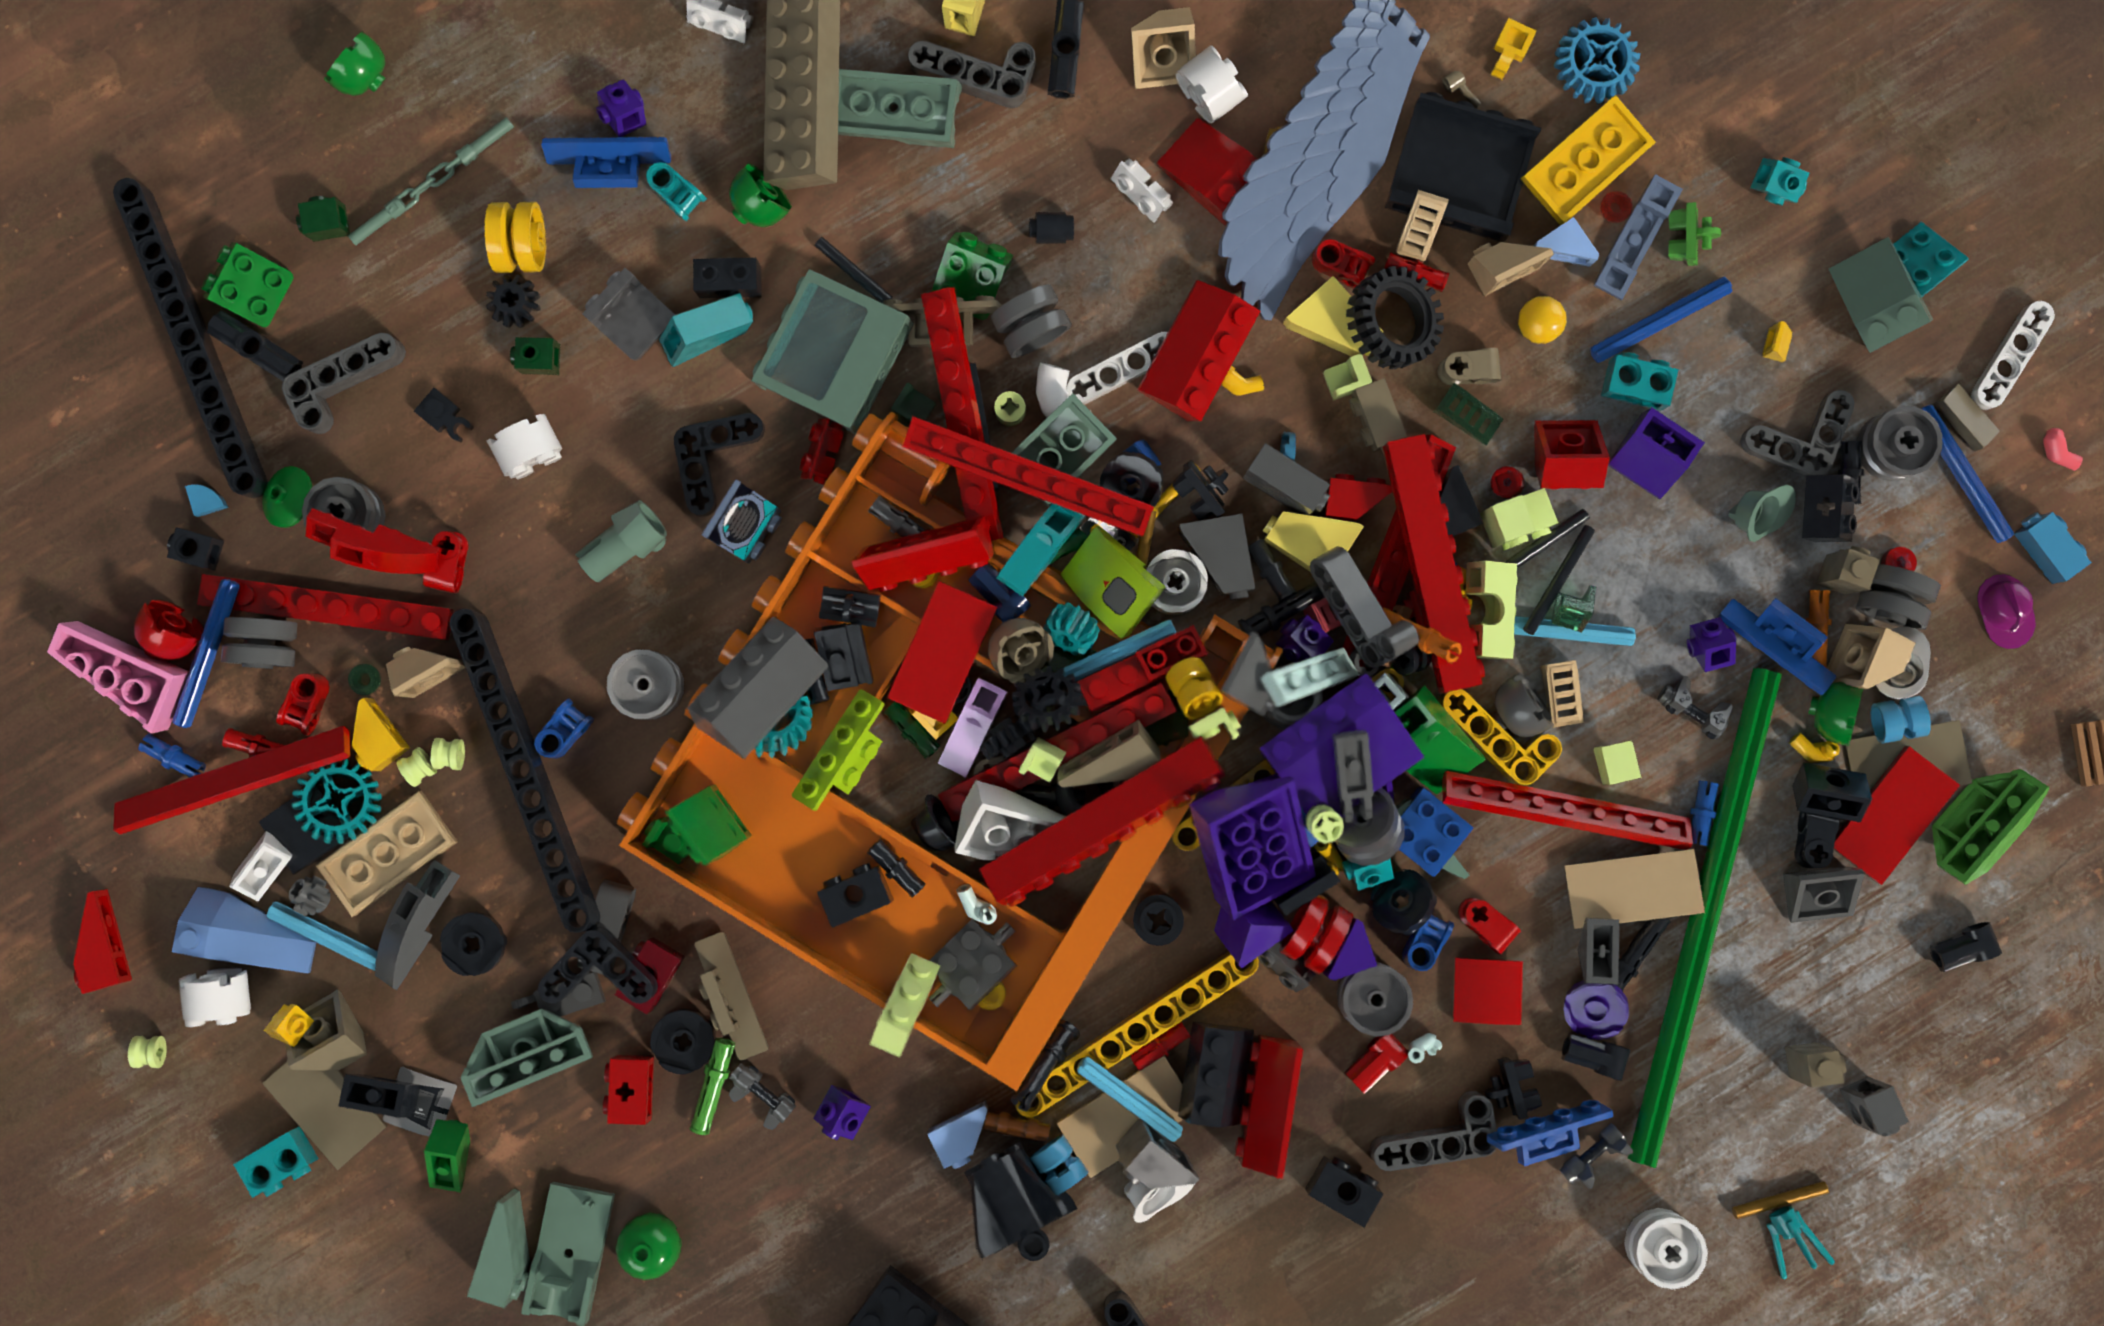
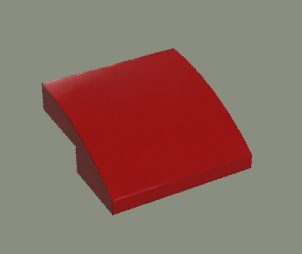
[1453,957,1523,1025]

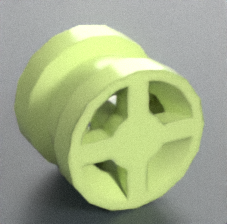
[994,391,1026,426]
[431,738,465,770]
[396,747,437,787]
[1305,804,1343,843]
[128,1036,167,1068]

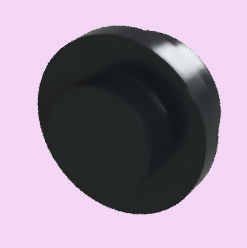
[1018,1229,1050,1261]

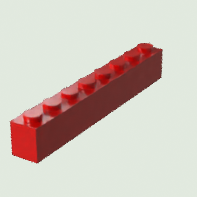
[1383,434,1485,694]
[979,737,1226,907]

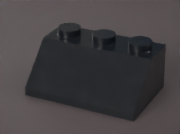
[1178,1021,1254,1128]

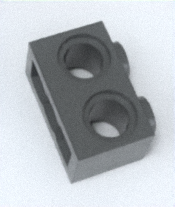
[1840,1077,1909,1136]

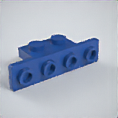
[541,137,671,188]
[1718,598,1836,695]
[1486,1100,1613,1166]

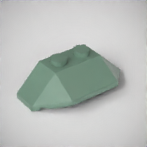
[460,1008,593,1107]

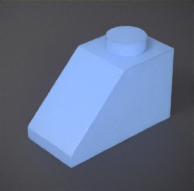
[927,1100,988,1169]

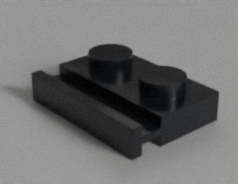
[814,621,874,691]

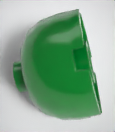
[324,31,386,96]
[729,164,792,228]
[1808,682,1863,746]
[616,1212,682,1281]

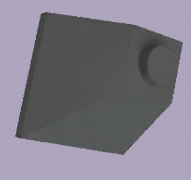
[1221,632,1275,716]

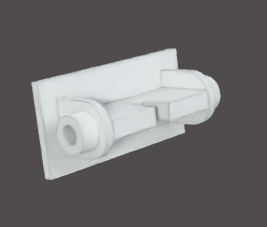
[687,0,753,44]
[1111,158,1173,223]

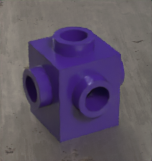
[596,79,646,137]
[1275,615,1334,663]
[1686,617,1737,672]
[813,1085,871,1140]

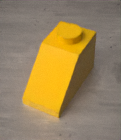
[352,698,411,771]

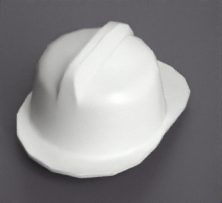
[1876,626,1931,699]
[1124,1181,1195,1223]

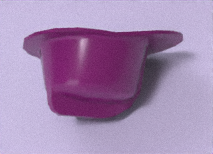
[1977,574,2036,649]

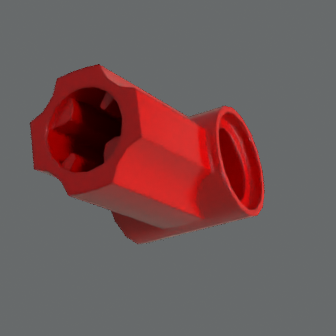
[1344,1034,1408,1094]

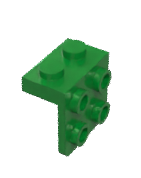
[931,232,1014,320]
[201,242,294,327]

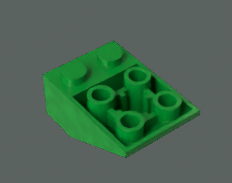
[1394,685,1486,795]
[665,785,752,866]

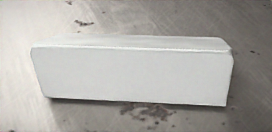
[229,831,292,901]

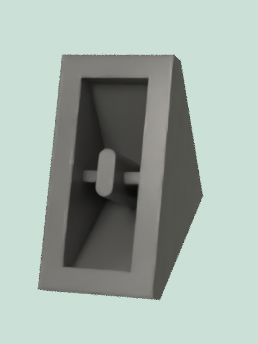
[1577,918,1619,984]

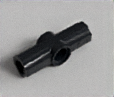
[1048,0,1084,99]
[207,310,303,381]

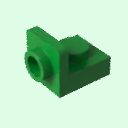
[642,816,689,865]

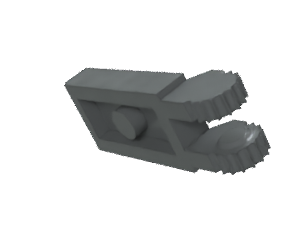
[1332,729,1374,823]
[511,972,606,1017]

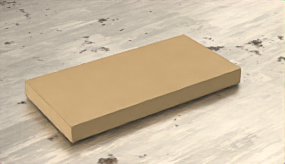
[315,791,458,917]
[1564,849,1705,929]
[1057,1055,1183,1178]

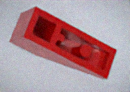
[73,889,132,994]

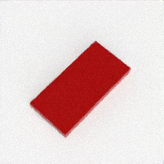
[887,581,998,724]
[1834,746,1960,885]

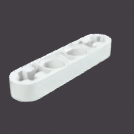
[1971,301,2055,410]
[1067,332,1168,404]

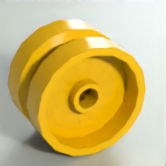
[485,202,546,273]

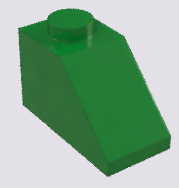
[424,1119,470,1192]

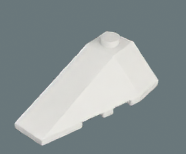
[954,780,1065,860]

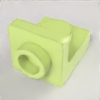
[1188,707,1241,740]

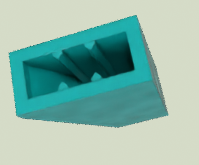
[659,293,753,367]

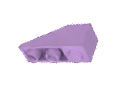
[938,677,1008,777]

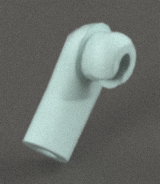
[956,884,997,925]
[1408,1033,1442,1063]

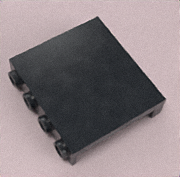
[1384,92,1542,242]

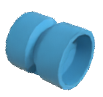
[1871,696,1931,744]
[1030,1134,1089,1195]

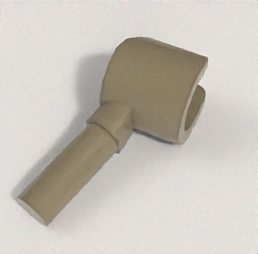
[1442,71,1481,108]

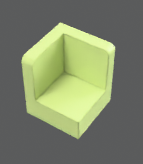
[1323,353,1373,401]
[1018,737,1066,782]
[1594,741,1641,785]

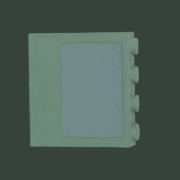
[751,269,914,434]

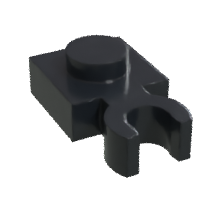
[414,387,474,442]

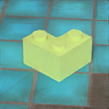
[1480,488,1558,551]

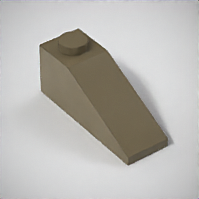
[1058,720,1160,787]

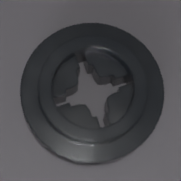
[1133,894,1184,946]

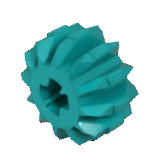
[1043,602,1100,656]

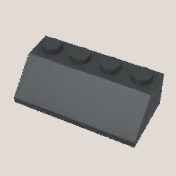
[687,616,828,759]

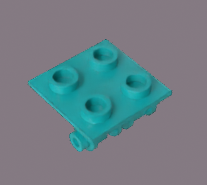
[1893,221,1969,297]

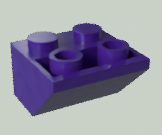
[1608,407,1705,500]

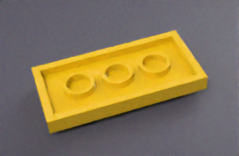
[1521,95,1656,226]

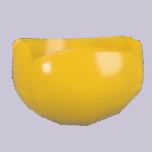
[1518,296,1567,344]

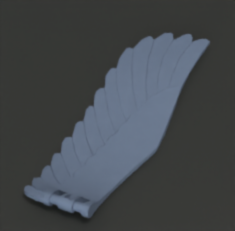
[1218,0,1430,320]

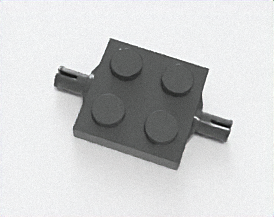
[928,918,1017,1010]

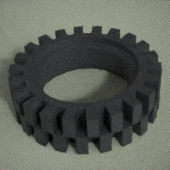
[1346,266,1444,369]

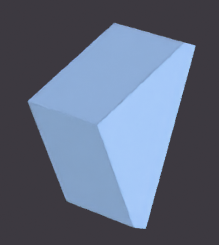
[1533,217,1599,267]

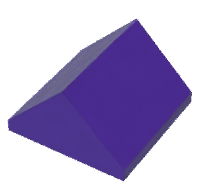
[1214,901,1294,968]
[1322,917,1377,980]

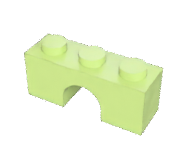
[1465,561,1518,659]
[870,953,940,1057]

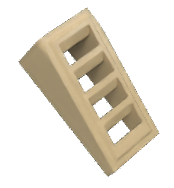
[1396,190,1449,261]
[1540,660,1584,728]

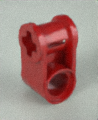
[1311,239,1376,288]
[423,531,469,594]
[276,673,330,736]
[1458,898,1521,955]

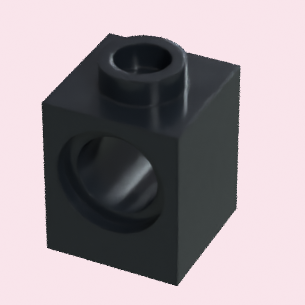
[167,527,224,571]

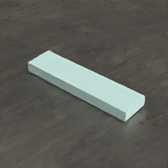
[1260,647,1359,707]

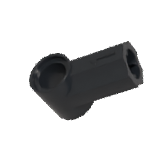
[1930,922,2002,972]
[1561,1033,1631,1081]

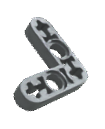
[1740,390,1855,476]

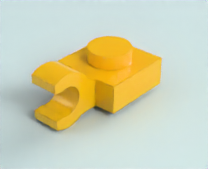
[1491,18,1537,80]

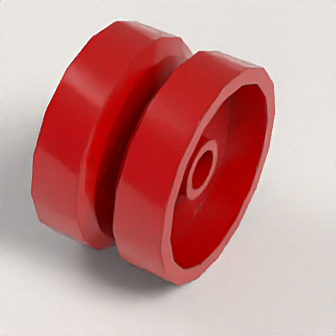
[1279,895,1353,974]

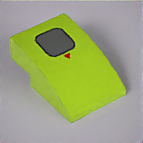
[1061,525,1166,639]

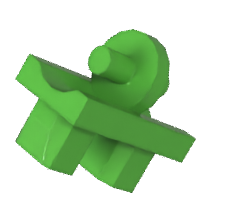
[1669,202,1721,266]

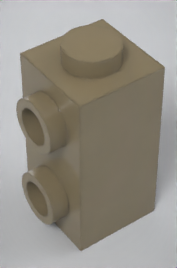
[1349,378,1407,454]
[1816,546,1880,595]
[1785,1042,1846,1088]

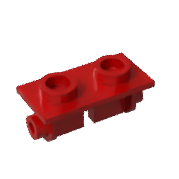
[799,418,844,485]

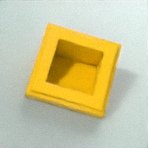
[1762,321,1792,362]

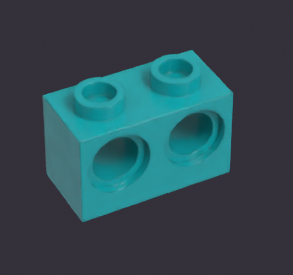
[1601,352,1679,411]
[233,1127,319,1198]

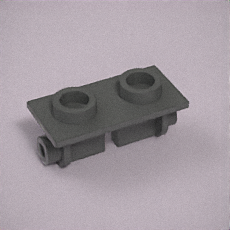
[1258,940,1316,992]

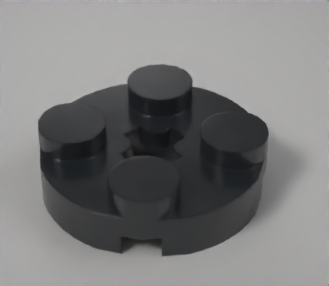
[1099,451,1164,507]
[1371,869,1437,935]
[440,912,507,976]
[650,1009,716,1074]

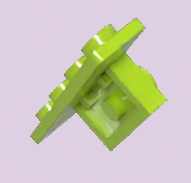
[791,689,885,811]

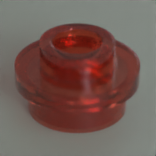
[1600,191,1632,223]

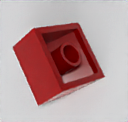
[1534,420,1610,490]

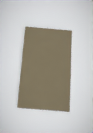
[1845,720,1973,790]
[262,1061,387,1170]

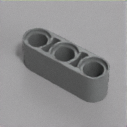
[577,879,636,975]

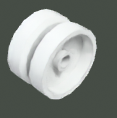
[1624,1208,1708,1289]

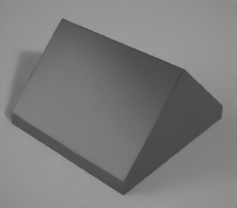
[1783,867,1865,923]

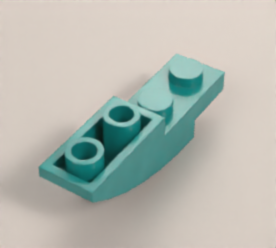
[997,503,1087,597]

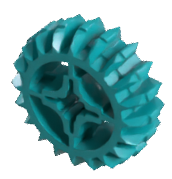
[754,694,813,758]
[291,759,382,844]

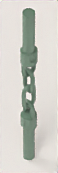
[348,117,514,245]

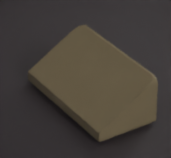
[1934,383,1999,452]

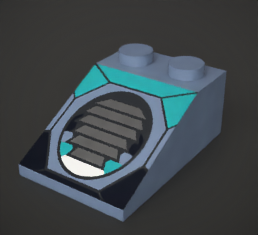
[702,480,782,564]

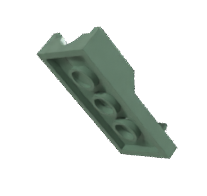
[838,69,962,148]
[521,1182,615,1326]

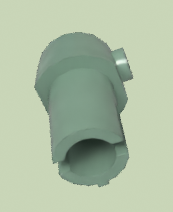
[575,500,667,582]

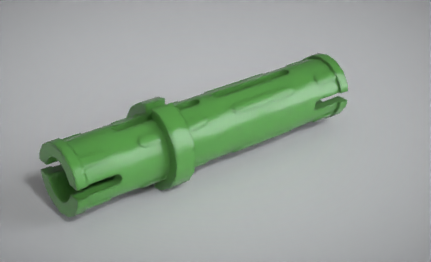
[689,1038,736,1135]

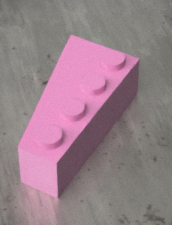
[47,621,189,734]

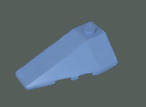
[172,887,316,973]

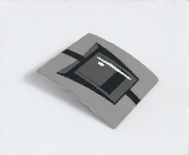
[383,1067,457,1137]

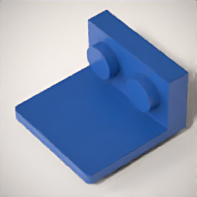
[1399,787,1474,876]

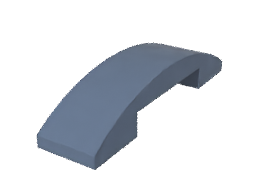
[1593,174,1683,300]

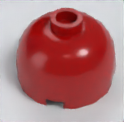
[134,600,204,660]

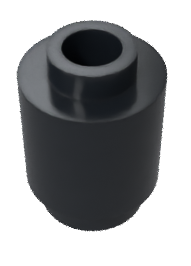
[1029,212,1074,244]

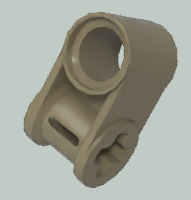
[1437,348,1502,386]

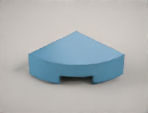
[1280,432,1296,461]
[185,485,228,517]

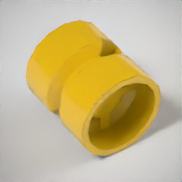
[1166,657,1223,719]

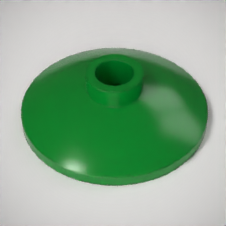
[262,466,312,528]

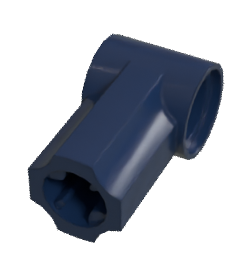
[968,563,1031,622]

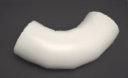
[1036,362,1092,418]

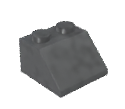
[1116,1118,1199,1189]

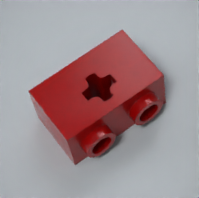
[603,1055,654,1125]

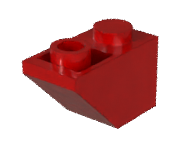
[1322,474,1393,522]

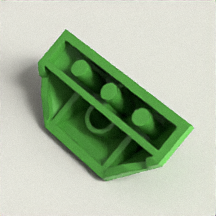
[1932,769,2049,885]

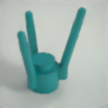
[1766,1206,1835,1279]

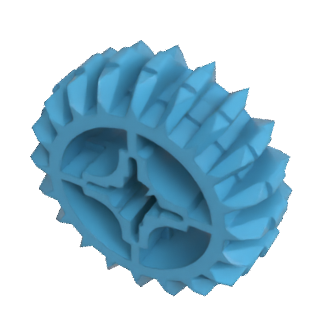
[1554,17,1640,104]

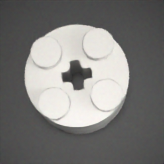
[1176,45,1248,123]
[487,414,562,480]
[1146,549,1208,615]
[179,968,251,1027]

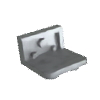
[582,268,675,361]

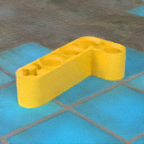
[1438,689,1562,785]

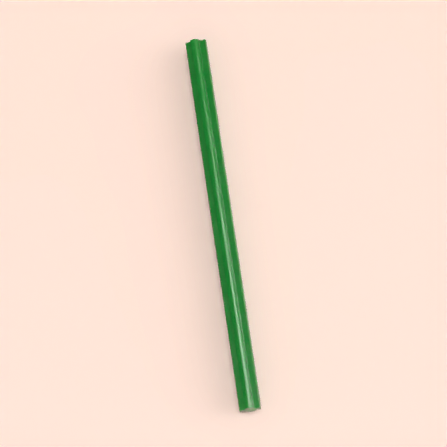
[1628,668,1782,1168]

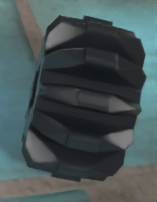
[486,274,541,328]

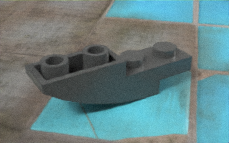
[375,860,460,990]

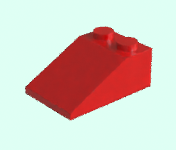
[1156,118,1257,226]

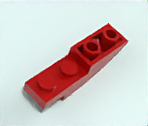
[306,508,440,574]
[1077,625,1208,713]

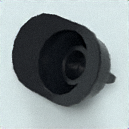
[911,794,959,851]

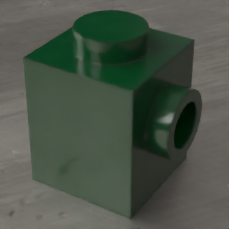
[296,196,350,242]
[510,337,560,375]

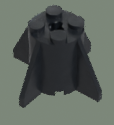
[964,1142,1077,1259]

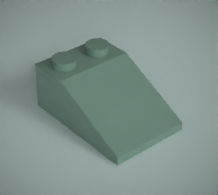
[1829,237,1934,353]
[1012,393,1117,507]
[467,1189,530,1308]

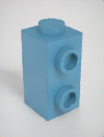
[2014,512,2091,584]

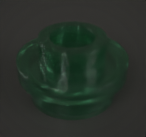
[348,664,381,695]

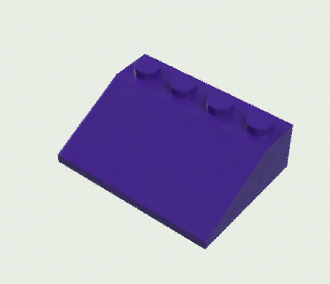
[1260,673,1424,826]
[1189,777,1316,920]

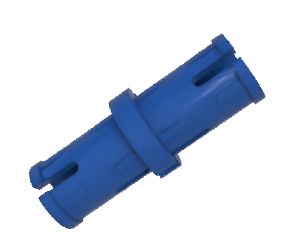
[138,733,206,778]
[1690,780,1720,846]

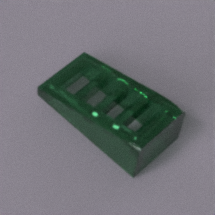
[1433,383,1504,446]

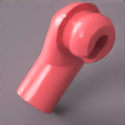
[2043,428,2083,471]

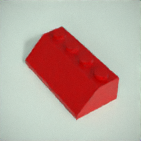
[1137,280,1261,422]
[852,516,995,592]
[1235,1035,1303,1179]

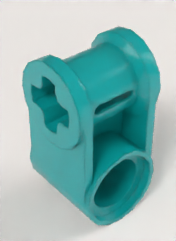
[646,162,707,222]

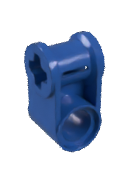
[534,699,594,759]
[1402,915,1454,971]

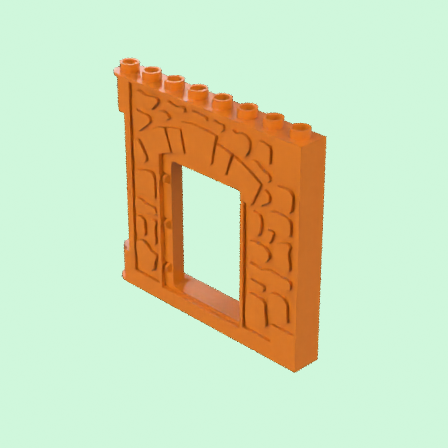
[617,412,1283,1091]

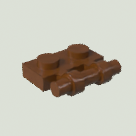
[984,1111,1051,1143]

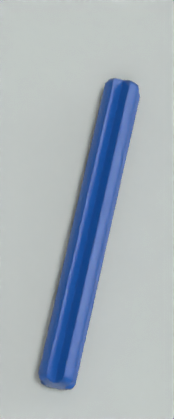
[1590,277,1732,363]
[1921,404,2014,543]
[172,579,240,728]

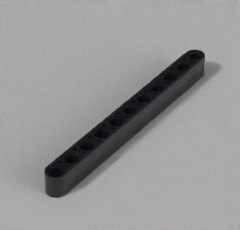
[113,178,268,498]
[450,608,600,933]

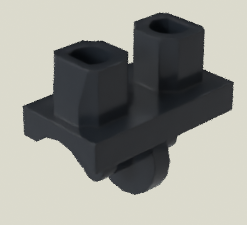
[1173,460,1229,520]
[819,586,881,627]
[1485,1057,1542,1120]

